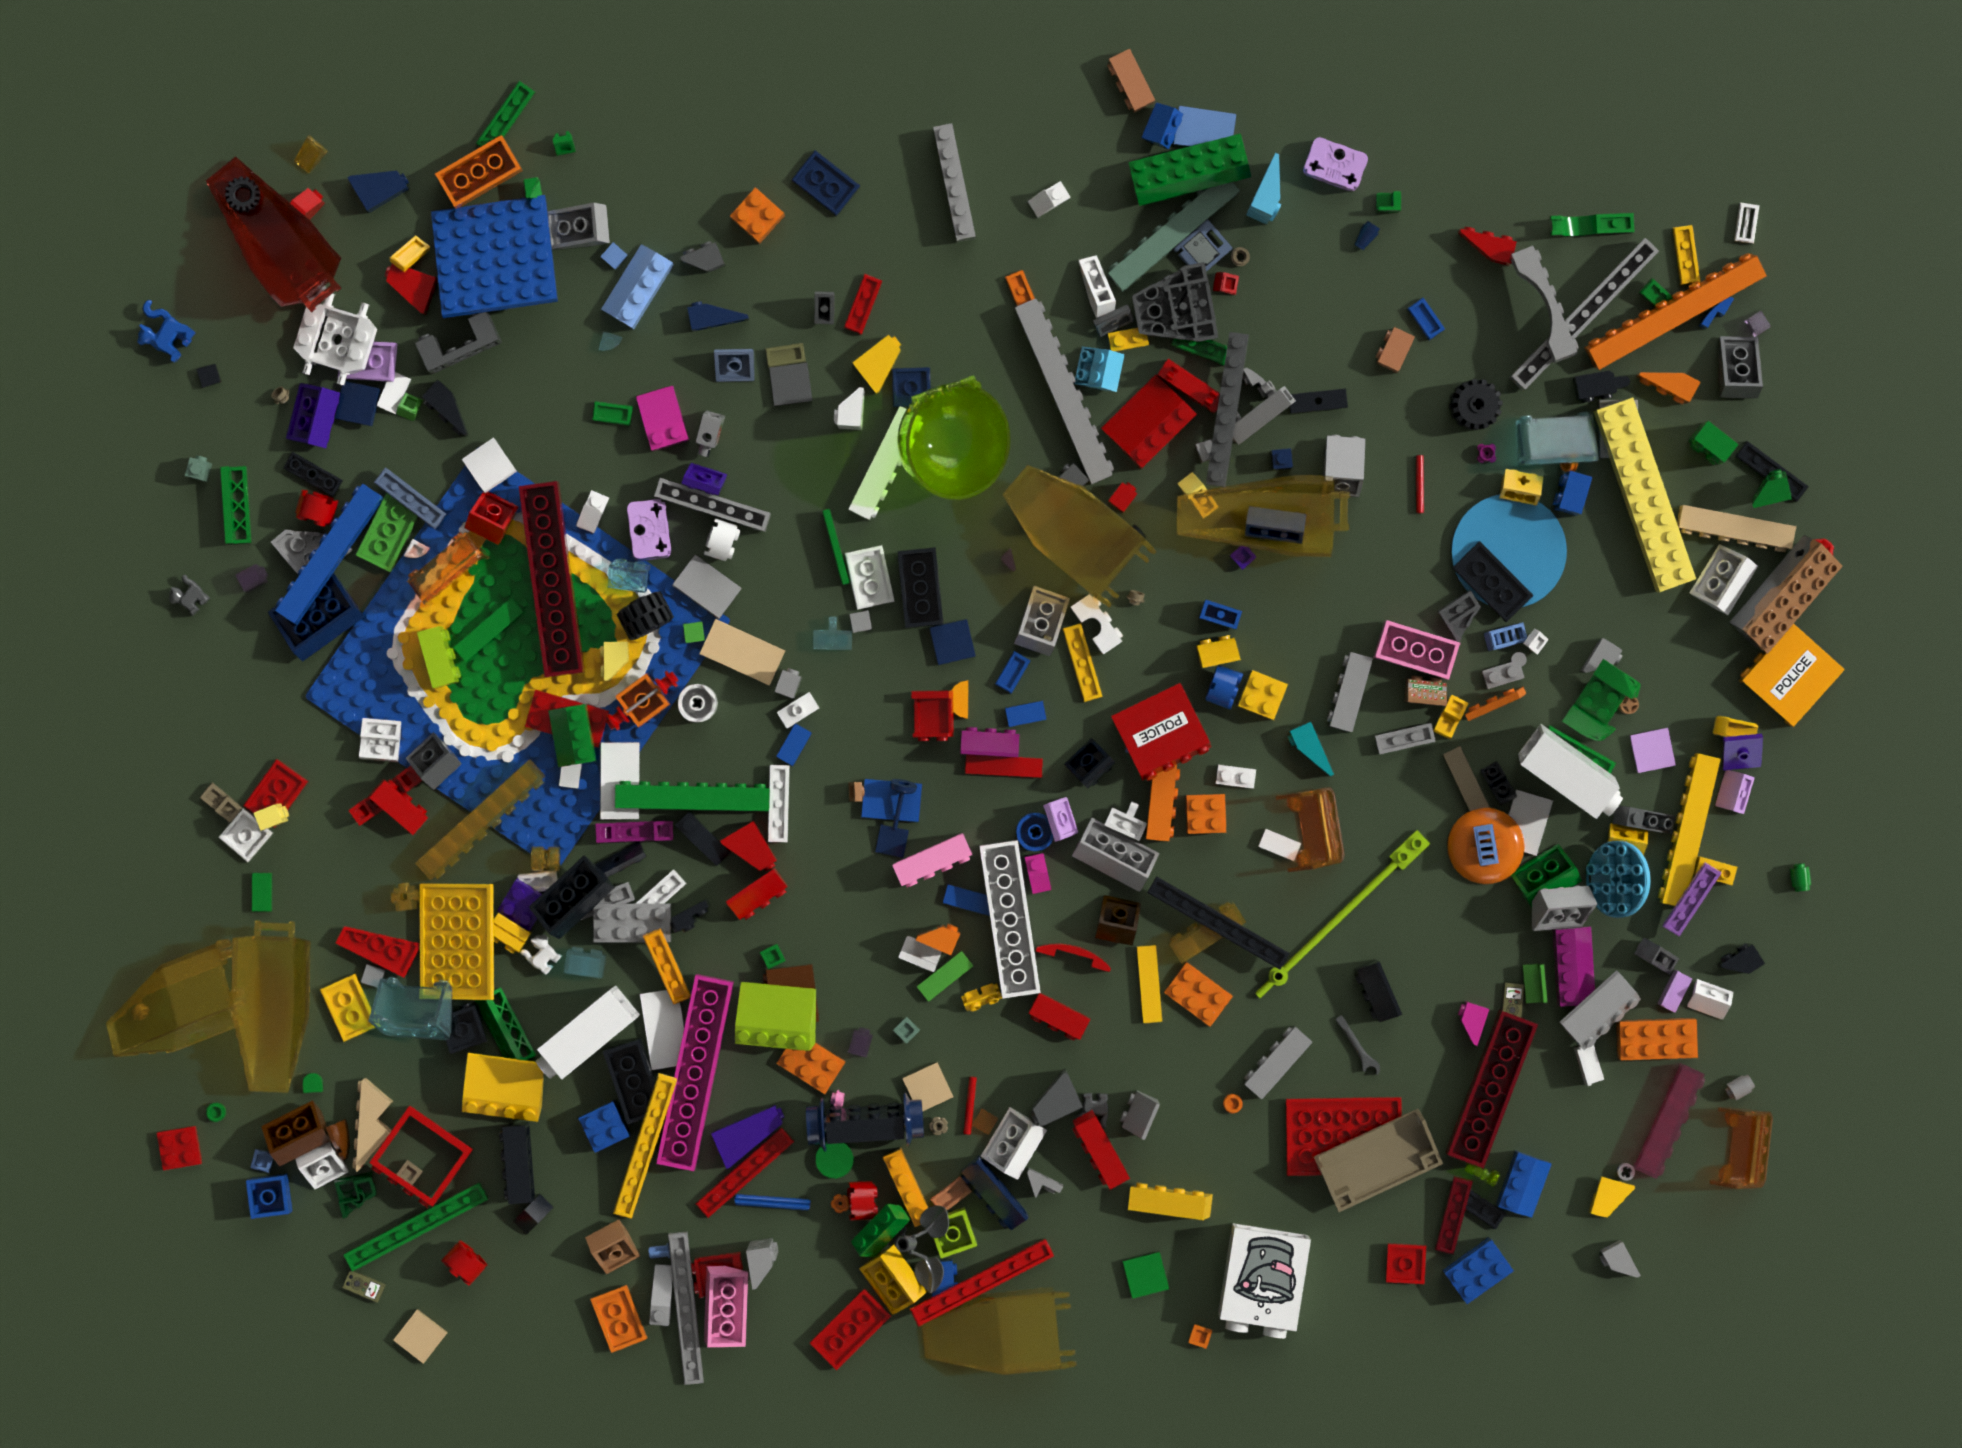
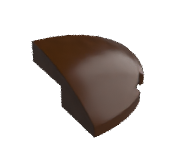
[326,1119,350,1160]

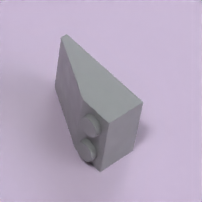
[548,203,610,250]
[1014,586,1070,656]
[1120,1090,1160,1140]

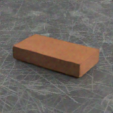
[930,1176,972,1211]

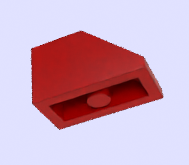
[290,188,325,220]

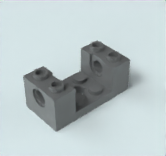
[415,312,502,374]

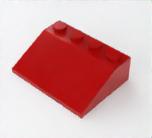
[1101,375,1197,469]

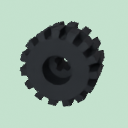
[1449,379,1503,430]
[616,591,674,640]

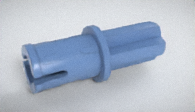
[648,1243,670,1258]

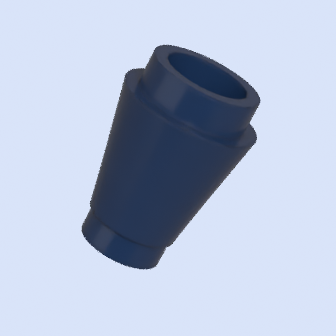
[1354,220,1380,250]

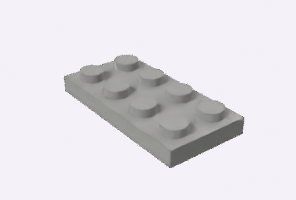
[594,903,671,942]

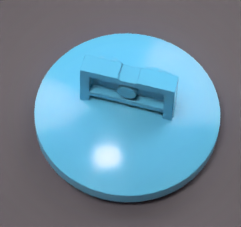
[1586,841,1650,918]

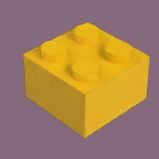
[1237,670,1288,720]

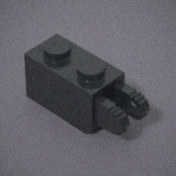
[1573,370,1631,403]

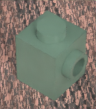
[185,455,212,482]

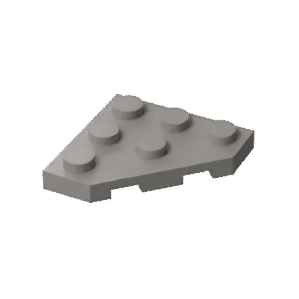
[271,530,352,574]

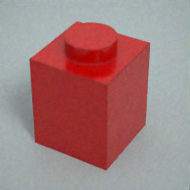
[1108,482,1137,513]

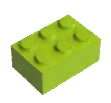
[417,626,461,688]

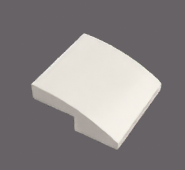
[462,437,517,493]
[359,718,401,762]

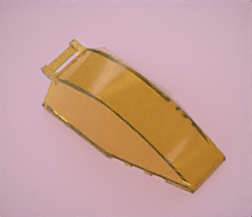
[231,920,311,1093]

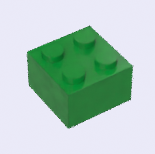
[1688,421,1739,465]

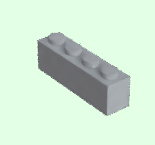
[1327,652,1373,732]
[1244,1026,1312,1099]

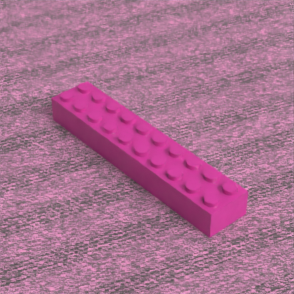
[656,974,734,1171]

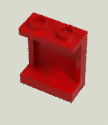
[911,691,954,741]
[691,1252,743,1298]

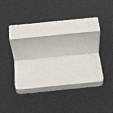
[898,936,942,972]
[1687,979,1733,1019]
[1574,1045,1604,1086]

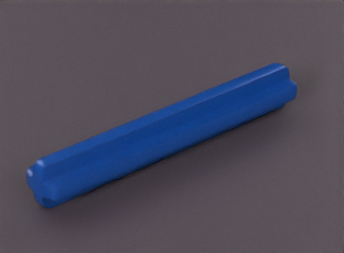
[735,1194,811,1210]

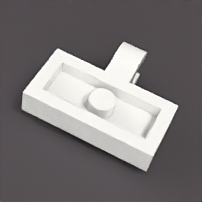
[1104,801,1147,841]

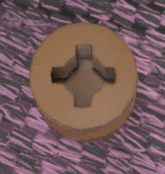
[1618,696,1639,714]

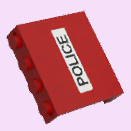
[1111,683,1211,781]

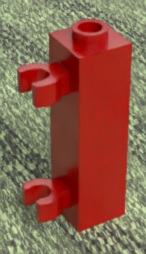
[1157,359,1220,414]

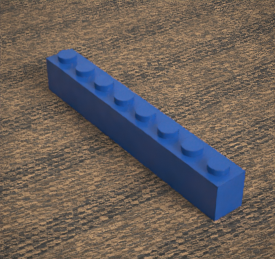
[275,484,384,625]

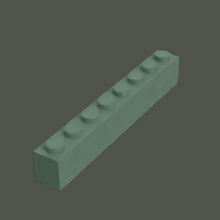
[1108,182,1240,292]

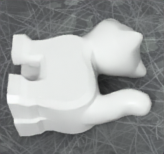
[520,934,562,975]

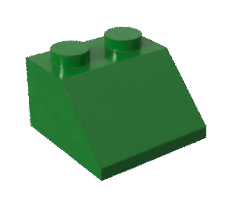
[1752,469,1792,508]

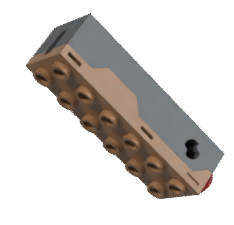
[1730,535,1843,654]

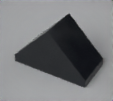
[513,1194,554,1235]

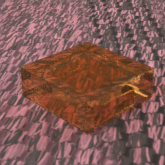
[972,1109,998,1135]

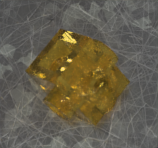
[391,882,420,911]

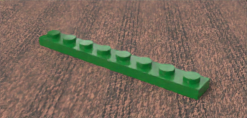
[344,1182,489,1272]

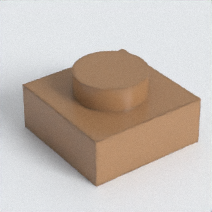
[848,782,865,802]

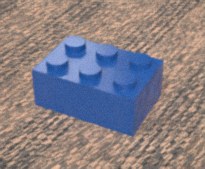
[1442,1237,1514,1304]

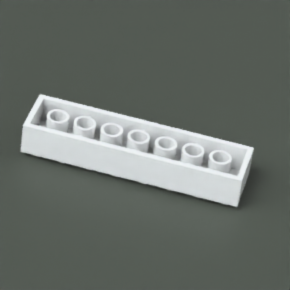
[979,840,1041,998]

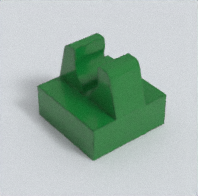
[553,131,576,156]

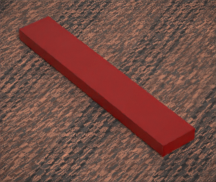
[695,1127,794,1218]

